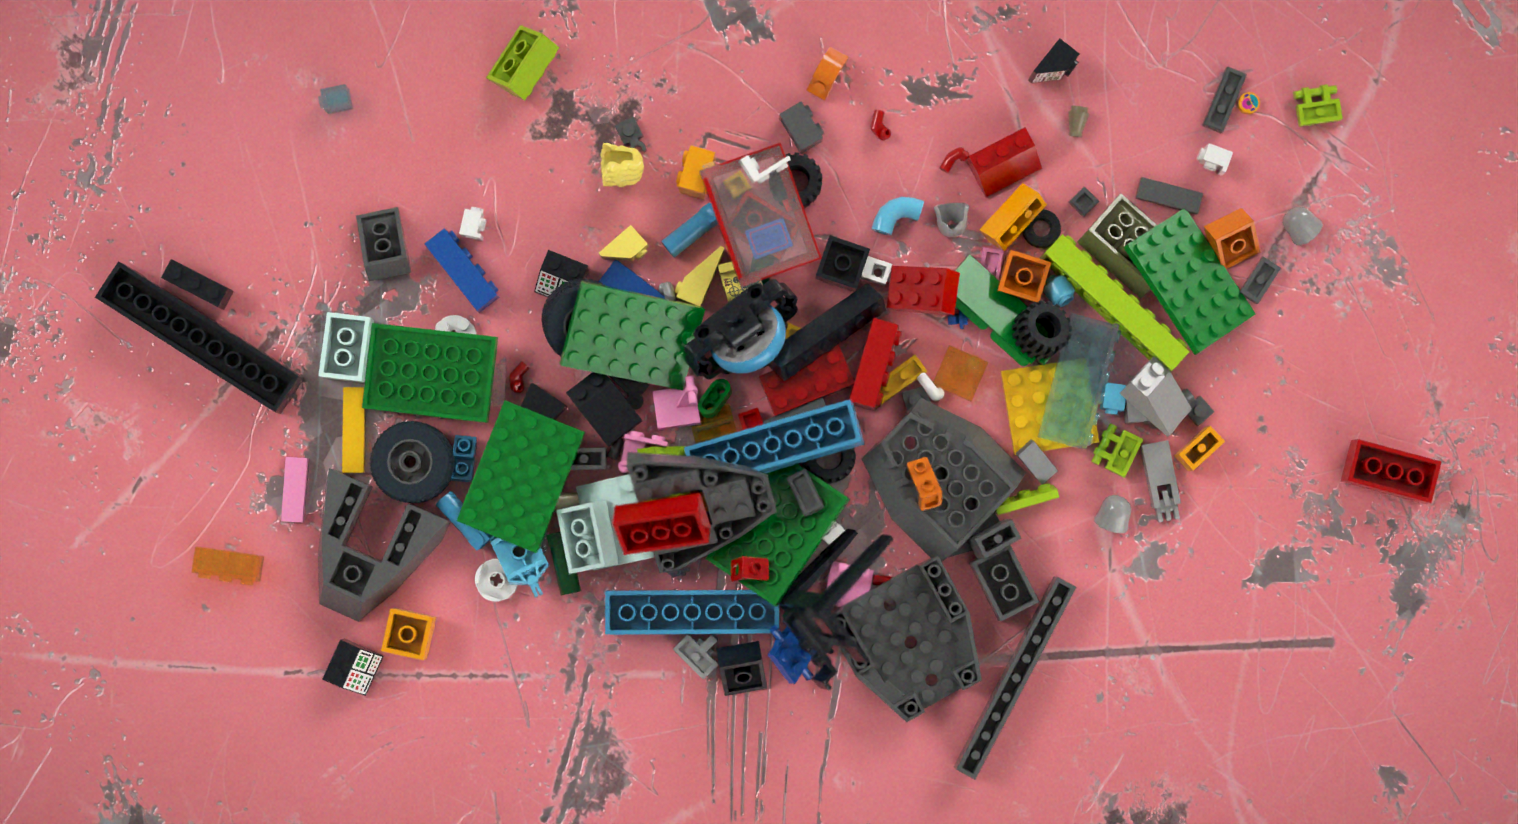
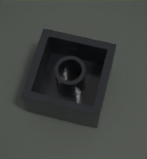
[815,235,870,292]

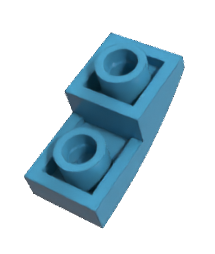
[451,435,477,483]

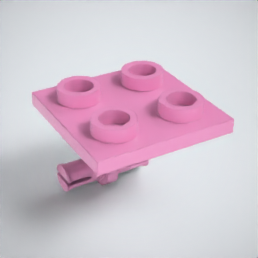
[653,376,701,430]
[618,431,669,473]
[826,561,874,607]

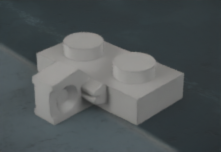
[673,634,719,680]

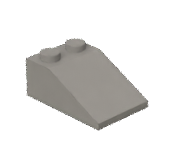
[1120,357,1192,437]

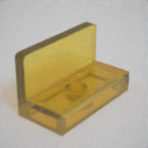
[691,403,737,444]

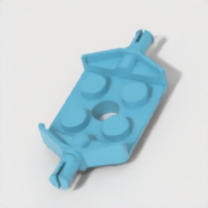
[490,536,549,598]

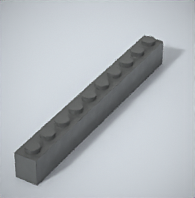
[954,576,1076,780]

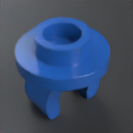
[948,310,968,329]

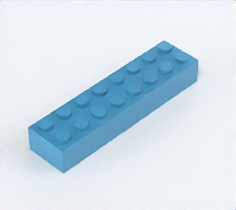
[684,400,865,492]
[605,589,779,635]

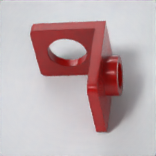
[731,556,769,582]

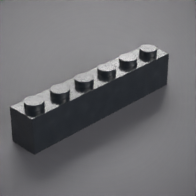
[769,283,886,381]

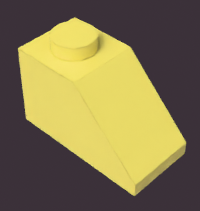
[599,225,649,261]

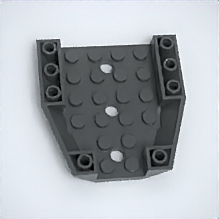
[861,398,1026,562]
[829,556,982,722]

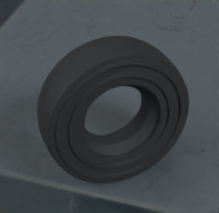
[1022,209,1061,248]

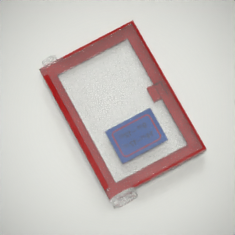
[699,142,822,292]

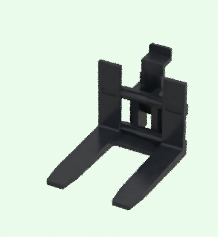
[778,529,893,690]

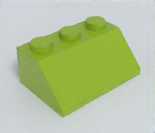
[486,25,559,100]

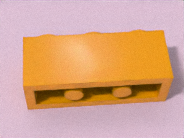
[979,183,1047,251]

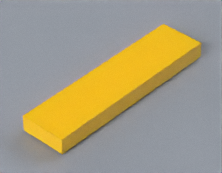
[342,387,366,473]

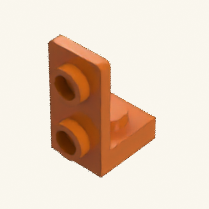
[907,457,942,511]

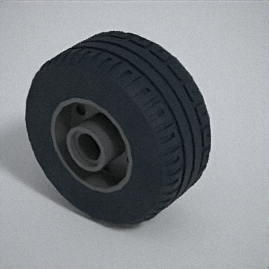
[541,278,606,357]
[370,421,455,503]

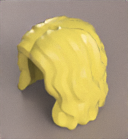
[600,143,644,187]

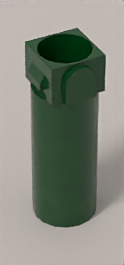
[547,531,581,596]

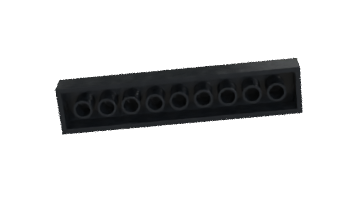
[95,261,304,414]

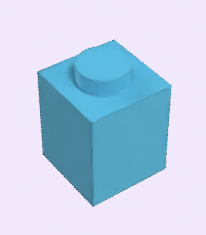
[1100,382,1126,415]

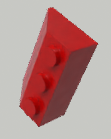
[966,127,1042,198]

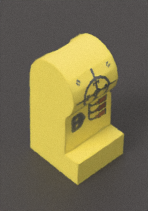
[718,262,743,303]

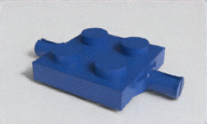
[768,625,813,684]

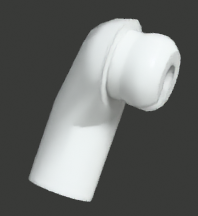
[917,373,944,401]

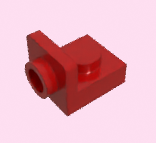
[738,407,763,430]

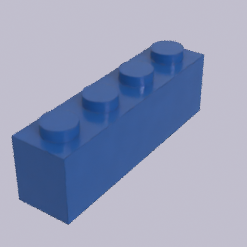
[424,228,499,313]

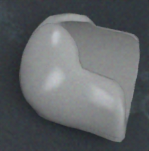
[934,203,969,237]
[1282,207,1323,246]
[1094,495,1131,534]

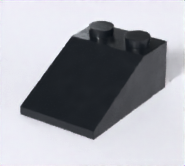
[566,372,642,447]

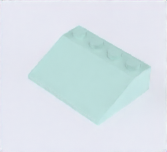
[576,474,655,571]

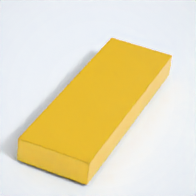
[876,354,928,408]

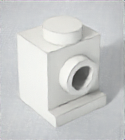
[1197,143,1233,175]
[459,207,486,241]
[860,256,892,286]

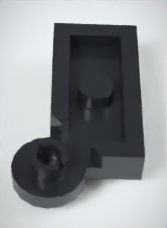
[608,375,650,410]

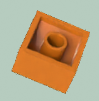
[1204,208,1260,269]
[997,249,1051,303]

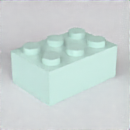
[318,312,374,383]
[556,500,619,574]

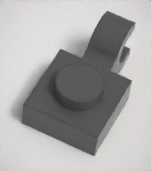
[1182,389,1214,426]

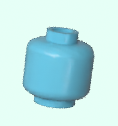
[1043,274,1075,307]

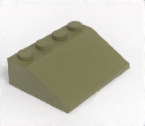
[1077,193,1157,299]

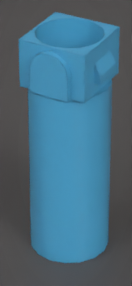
[661,202,718,258]
[436,491,492,551]

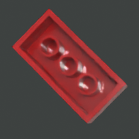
[849,318,902,411]
[759,344,854,417]
[1341,439,1442,504]
[612,493,711,555]

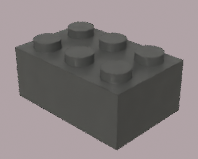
[969,545,1039,621]

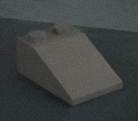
[356,207,411,281]

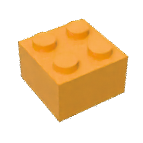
[676,145,716,200]
[381,608,436,660]

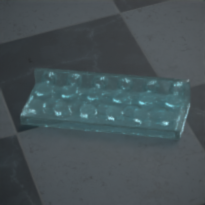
[1038,313,1121,450]

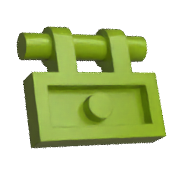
[1293,84,1343,127]
[1091,423,1143,478]

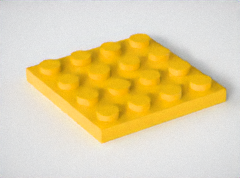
[1001,358,1099,456]

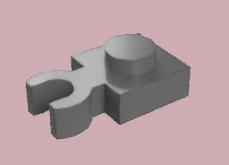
[615,116,646,152]

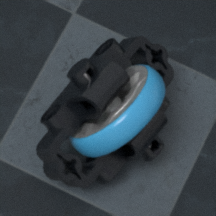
[684,279,798,380]

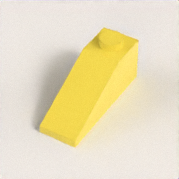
[674,246,725,307]

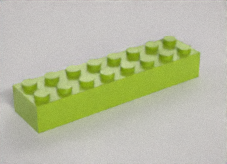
[1040,234,1190,371]

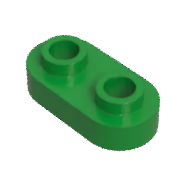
[698,379,732,418]

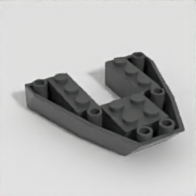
[627,452,777,573]
[318,468,451,622]

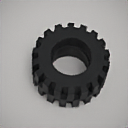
[769,152,823,207]
[1012,300,1072,360]
[802,448,856,484]

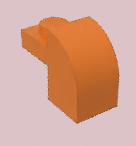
[806,47,849,101]

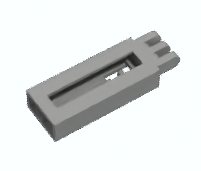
[1140,440,1181,523]

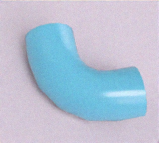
[871,197,924,236]

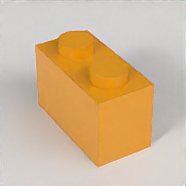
[1174,426,1225,471]

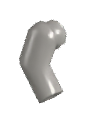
[659,282,677,301]

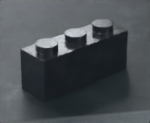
[161,259,234,310]

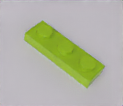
[995,484,1059,515]

